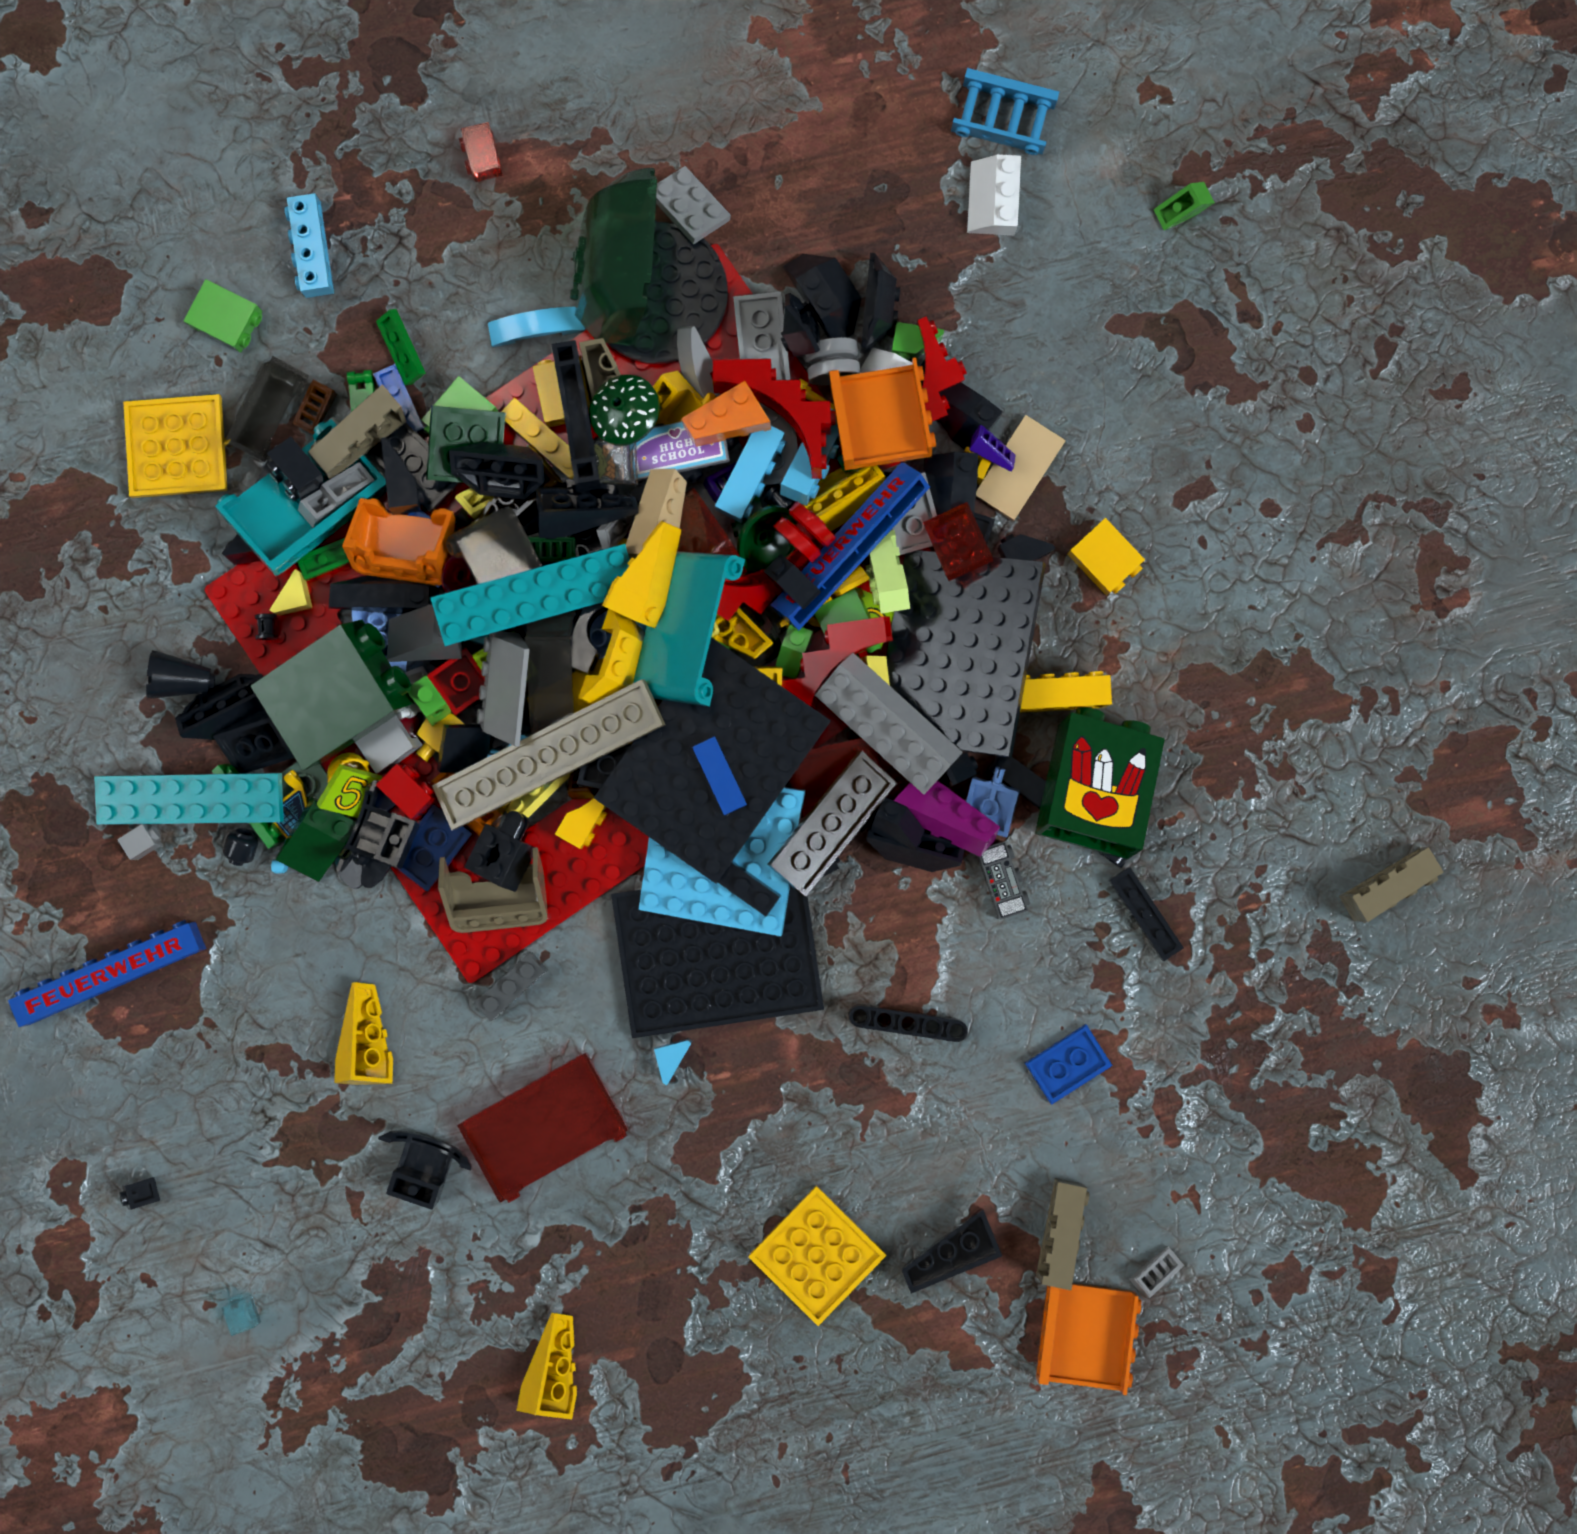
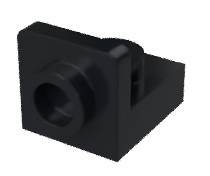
[119,1177,160,1210]

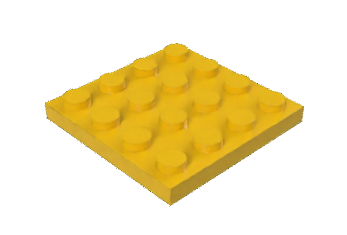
[123,394,228,498]
[748,1185,887,1326]

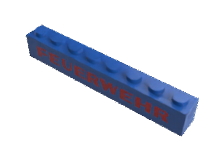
[771,462,930,631]
[8,920,207,1027]

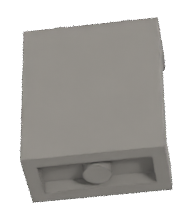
[355,715,422,774]

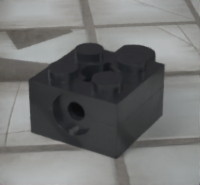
[464,811,536,892]

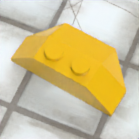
[802,465,886,531]

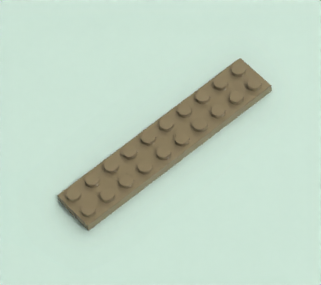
[432,679,665,830]

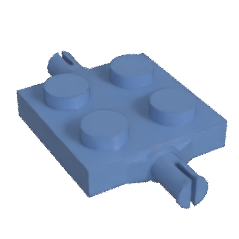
[966,767,1020,838]

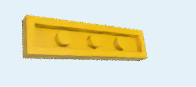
[502,397,574,480]

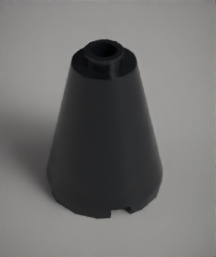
[146,650,215,699]

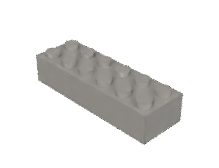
[815,653,963,794]

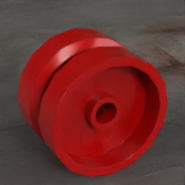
[773,501,836,563]

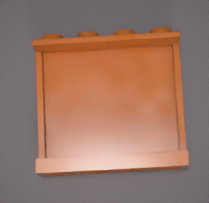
[829,357,936,470]
[1036,1283,1141,1395]

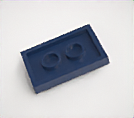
[398,804,473,892]

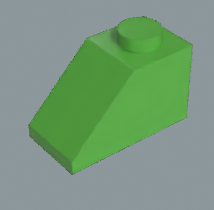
[1153,182,1215,230]
[892,322,944,361]
[775,625,814,679]

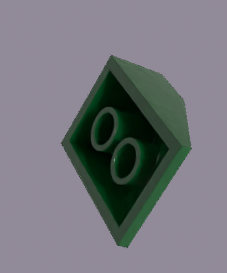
[275,796,357,882]

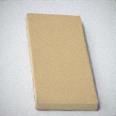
[976,415,1066,522]

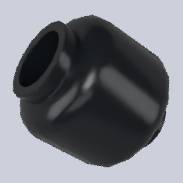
[223,828,259,866]

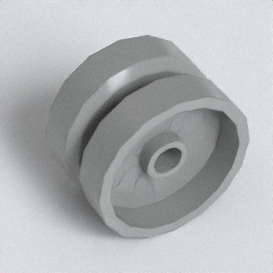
[806,338,861,385]

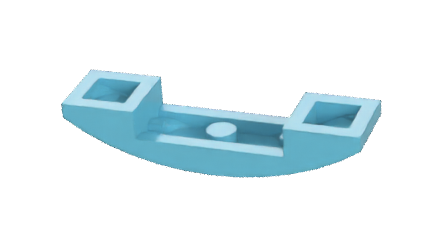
[488,307,586,347]

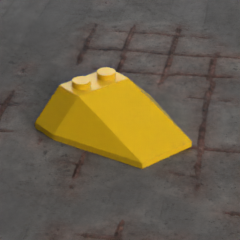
[578,609,663,707]

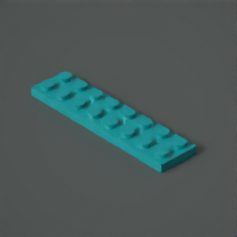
[430,544,630,646]
[94,773,284,825]

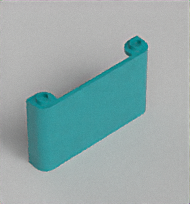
[215,419,387,576]
[633,551,745,707]

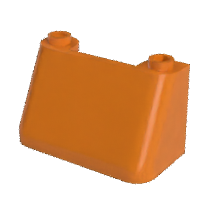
[342,498,455,585]

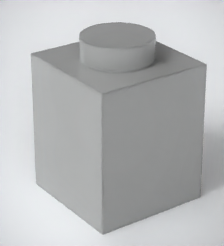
[117,824,162,860]

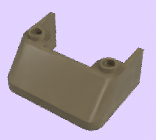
[438,847,547,933]

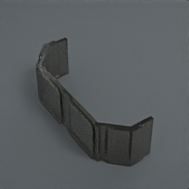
[525,610,579,735]

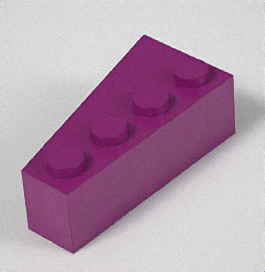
[894,781,1000,857]

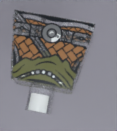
[594,441,638,485]

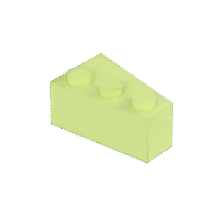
[865,530,910,614]

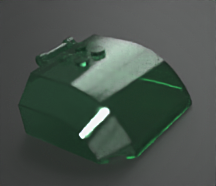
[570,168,657,345]

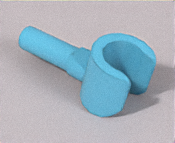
[271,840,288,873]

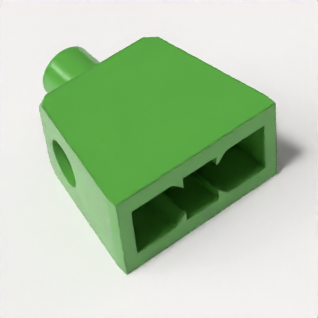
[408,675,452,726]

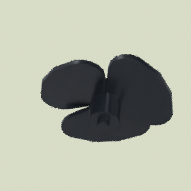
[338,847,391,889]

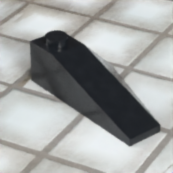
[920,360,1003,450]

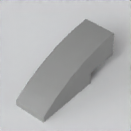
[677,326,720,399]
[298,462,375,528]

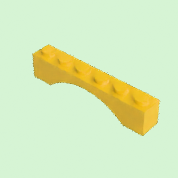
[555,741,634,849]

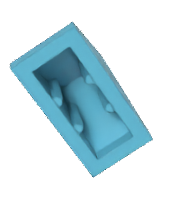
[654,1038,692,1085]

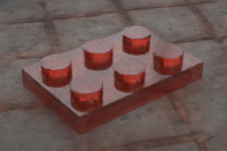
[923,502,994,581]

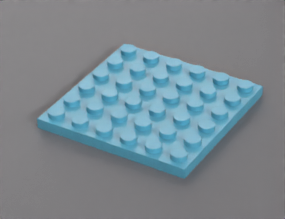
[638,787,805,936]

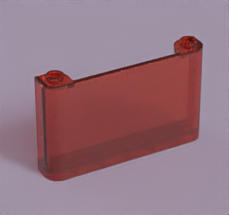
[457,1052,629,1203]

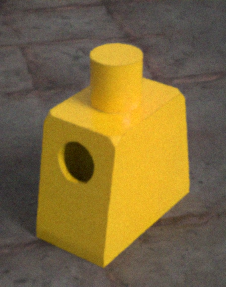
[416,709,464,762]

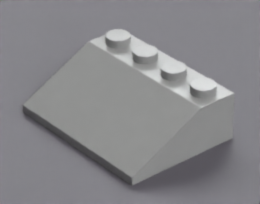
[477,631,529,747]

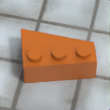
[681,381,771,447]

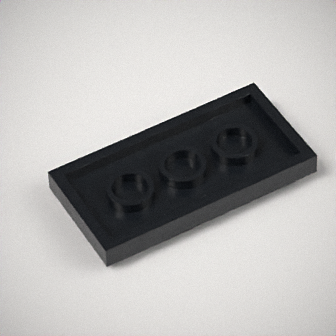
[368,423,461,514]

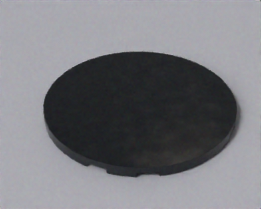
[584,221,728,364]

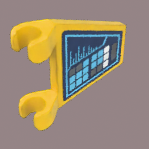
[273,770,308,838]

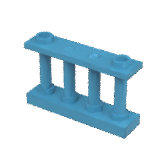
[951,68,1059,155]

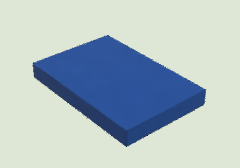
[1024,1024,1113,1105]

